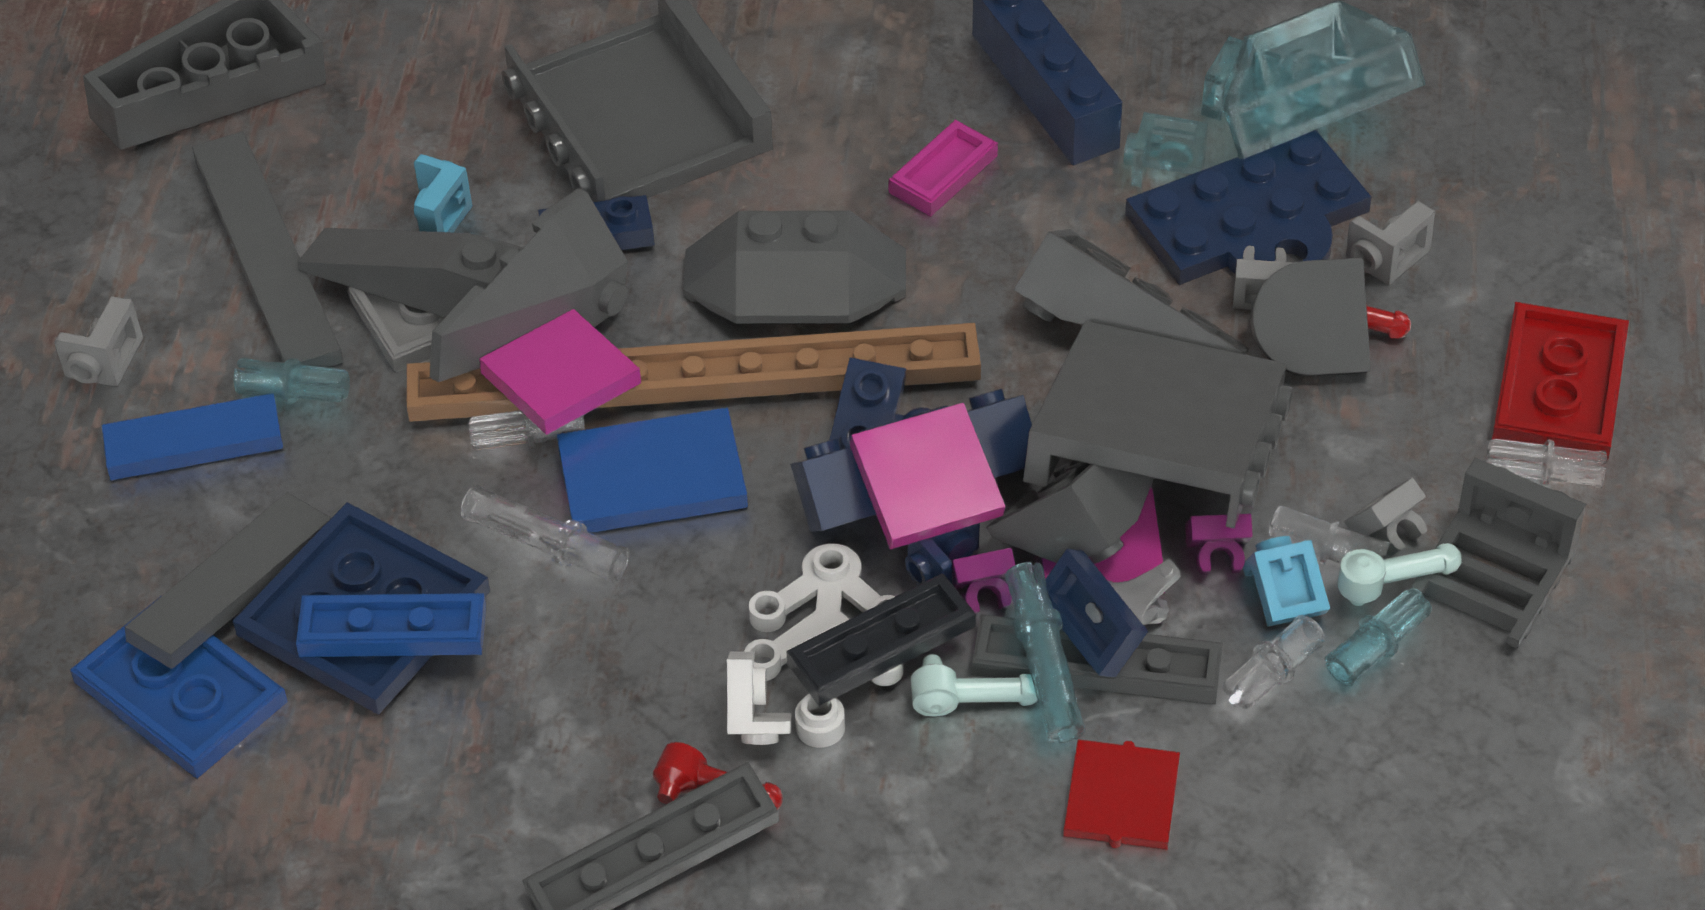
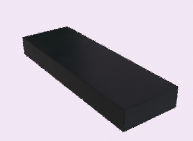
[786,573,976,706]

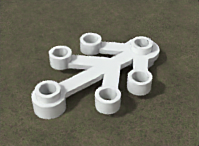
[744,544,903,748]

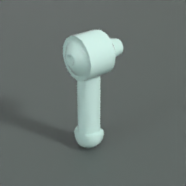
[1337,543,1462,606]
[911,654,1041,717]

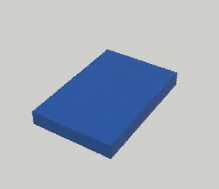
[557,407,748,535]
[70,596,288,779]

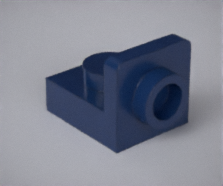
[905,523,980,585]

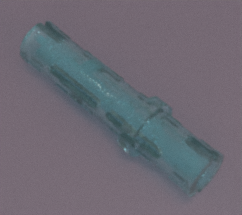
[1005,562,1086,743]

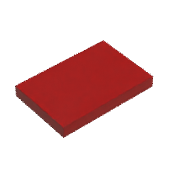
[1492,302,1629,460]

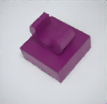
[1185,513,1253,575]
[951,548,1017,614]

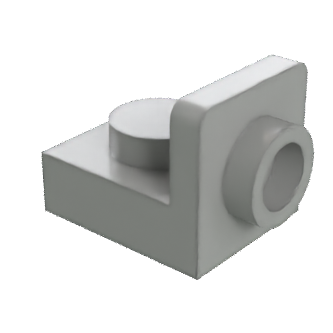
[1346,201,1435,286]
[54,296,143,387]

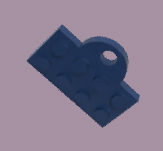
[1125,128,1372,285]

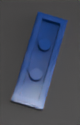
[102,393,283,481]
[296,593,486,657]

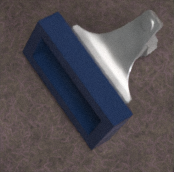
[1035,549,1181,677]

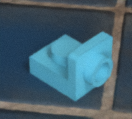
[414,154,473,233]
[1243,536,1330,627]

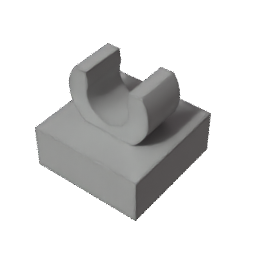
[1233,246,1294,310]
[1344,477,1427,556]

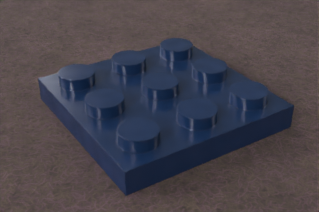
[233,502,490,715]

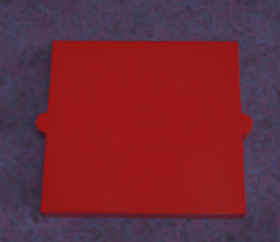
[1063,739,1180,850]

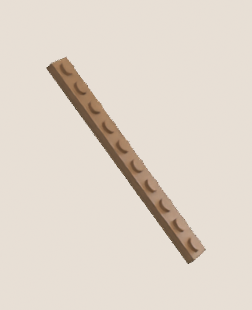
[407,323,981,422]

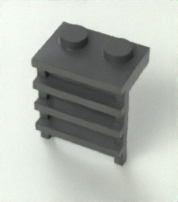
[1406,457,1586,649]

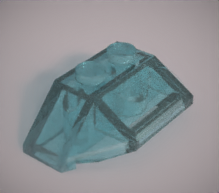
[1223,0,1426,159]

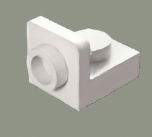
[727,651,792,745]

